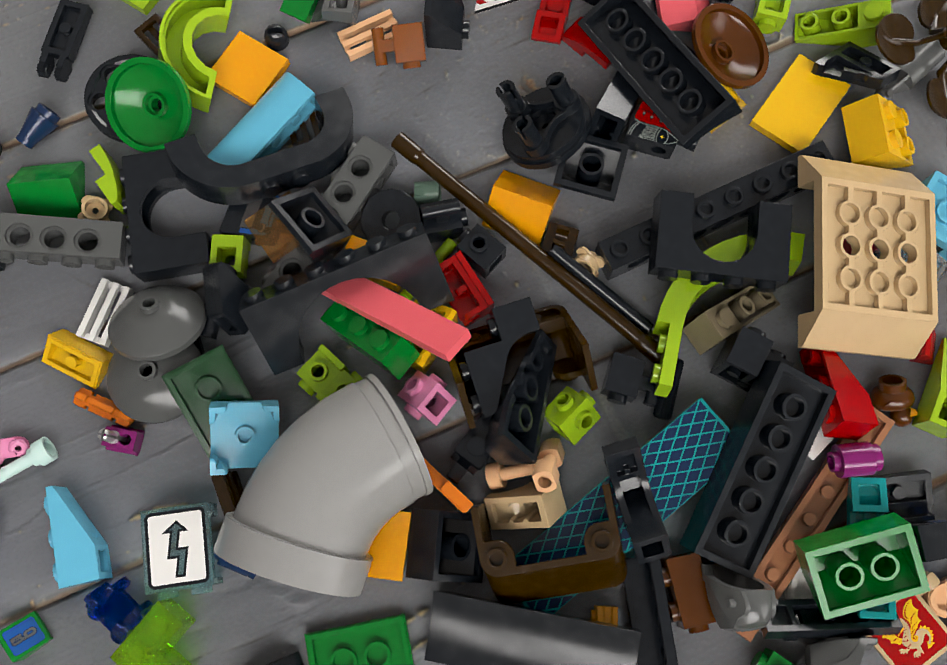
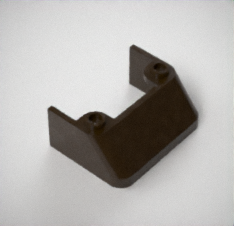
[448,305,598,429]
[470,480,628,604]

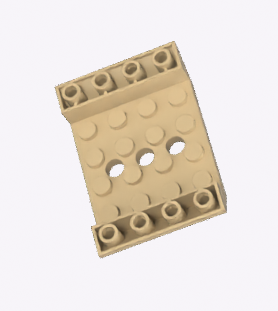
[798,155,938,360]

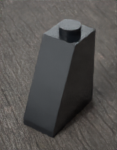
[588,70,640,142]

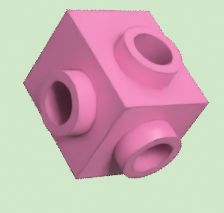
[397,370,457,426]

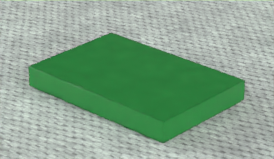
[304,613,415,665]

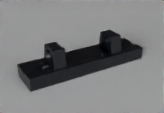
[761,598,903,641]

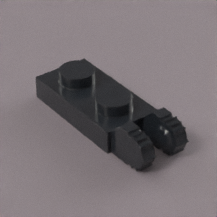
[36,0,93,83]

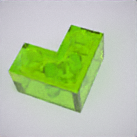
[110,598,196,665]

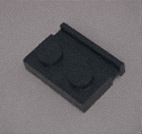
[867,469,935,523]

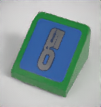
[0,611,53,662]

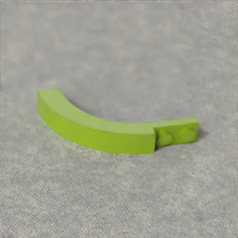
[650,232,805,398]

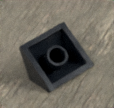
[553,135,629,202]
[268,186,354,263]

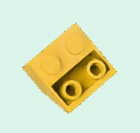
[841,93,915,169]

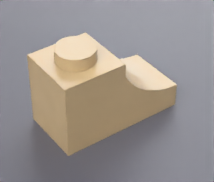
[484,481,567,530]

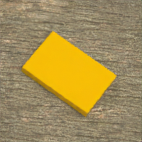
[749,54,851,153]

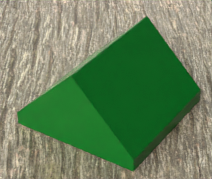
[7,161,85,218]

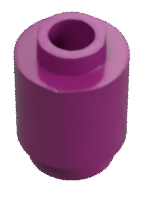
[827,441,884,478]

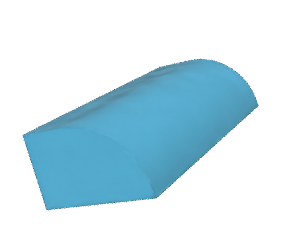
[207,72,316,165]

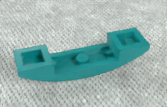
[847,477,897,620]

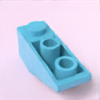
[44,486,113,589]

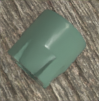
[414,180,441,206]

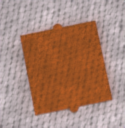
[244,190,299,263]

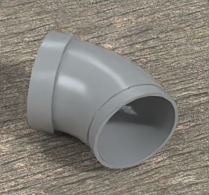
[213,373,433,597]

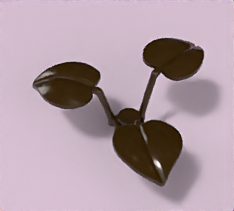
[875,0,947,119]

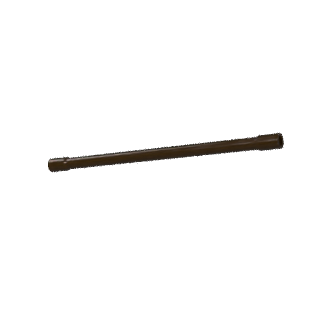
[391,132,661,364]

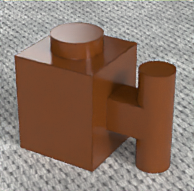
[371,22,426,69]

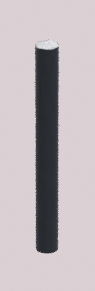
[548,244,654,333]

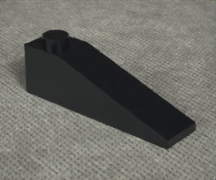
[424,0,470,50]

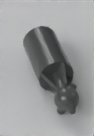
[874,41,945,100]

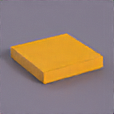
[211,31,290,107]

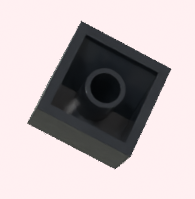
[406,508,483,583]

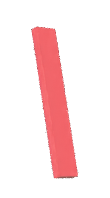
[321,260,472,362]

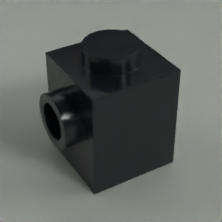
[457,223,506,279]

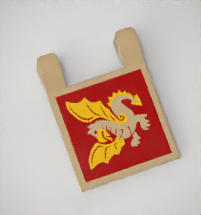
[865,571,947,665]

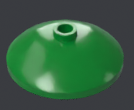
[105,57,192,152]

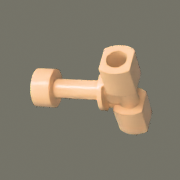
[485,438,565,493]

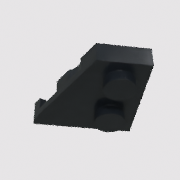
[811,41,901,90]

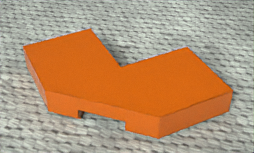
[424,458,474,513]

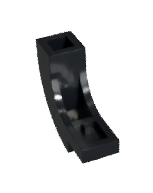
[602,436,672,565]

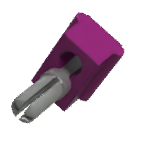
[98,424,145,456]

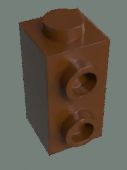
[660,551,716,634]

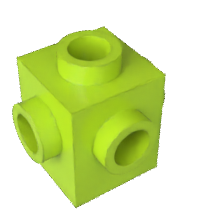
[544,386,601,446]

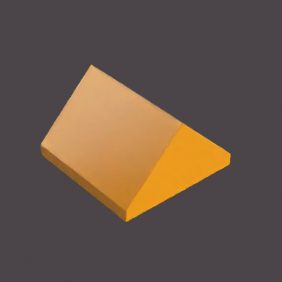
[482,170,561,246]

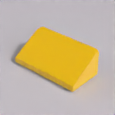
[41,329,113,389]

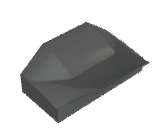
[311,0,360,25]

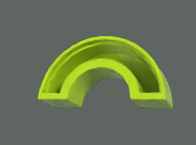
[158,0,233,113]

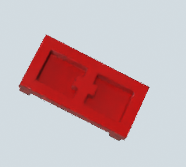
[440,251,494,328]

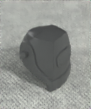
[701,562,778,632]
[805,636,878,665]

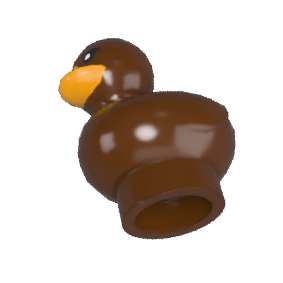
[869,374,918,427]

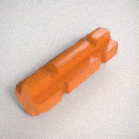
[73,388,135,428]

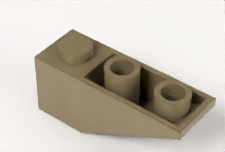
[683,286,780,355]

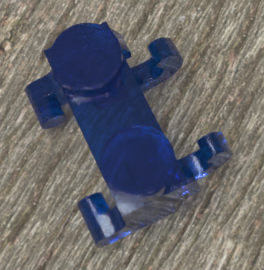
[84,577,154,644]

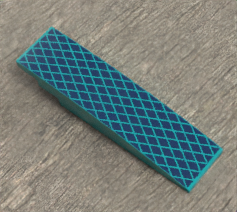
[515,397,731,613]

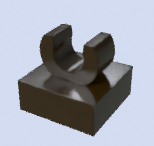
[542,221,579,257]

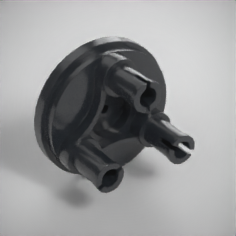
[496,72,592,170]

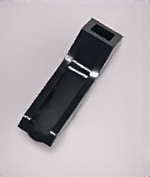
[458,297,540,418]

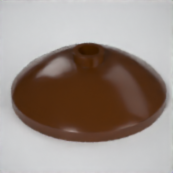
[692,3,769,89]

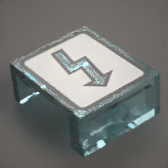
[140,502,223,600]

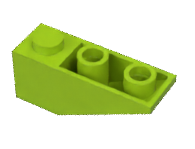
[794,0,893,48]
[912,338,947,439]

